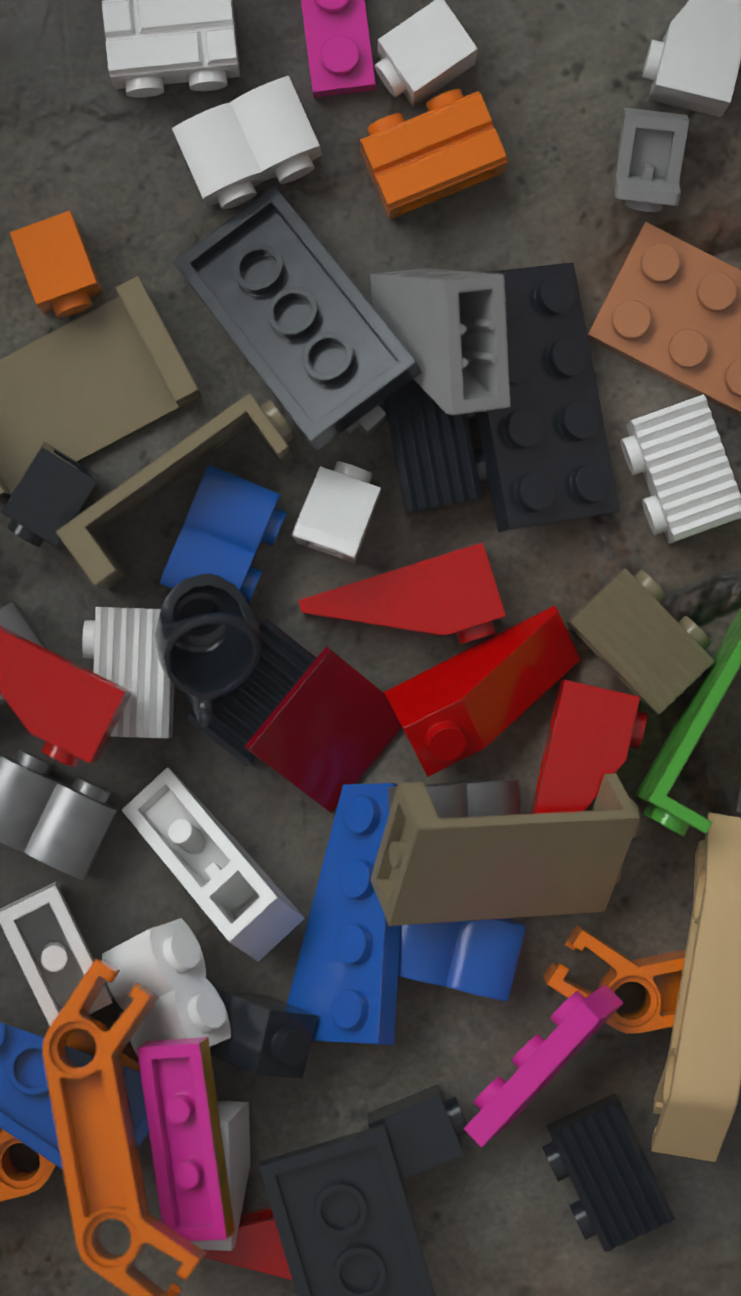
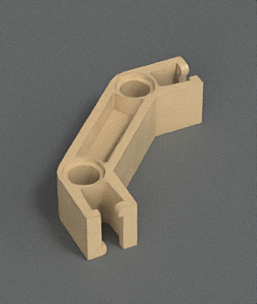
[651,812,741,1162]

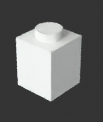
[374,0,478,107]

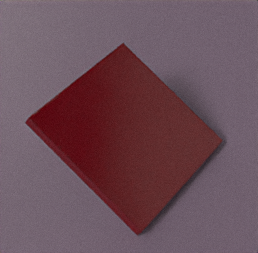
[244,646,401,813]

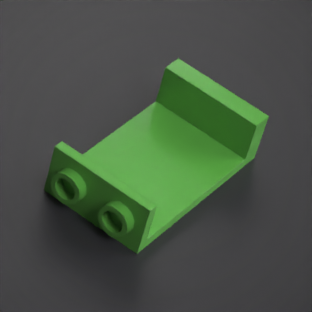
[635,608,741,837]

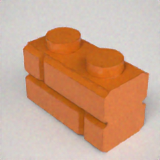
[360,89,508,220]

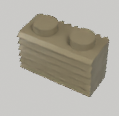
[566,568,714,715]

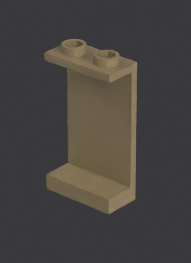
[0,276,202,503]
[56,393,294,590]
[370,773,640,926]

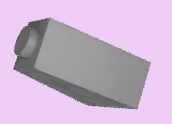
[370,268,510,415]

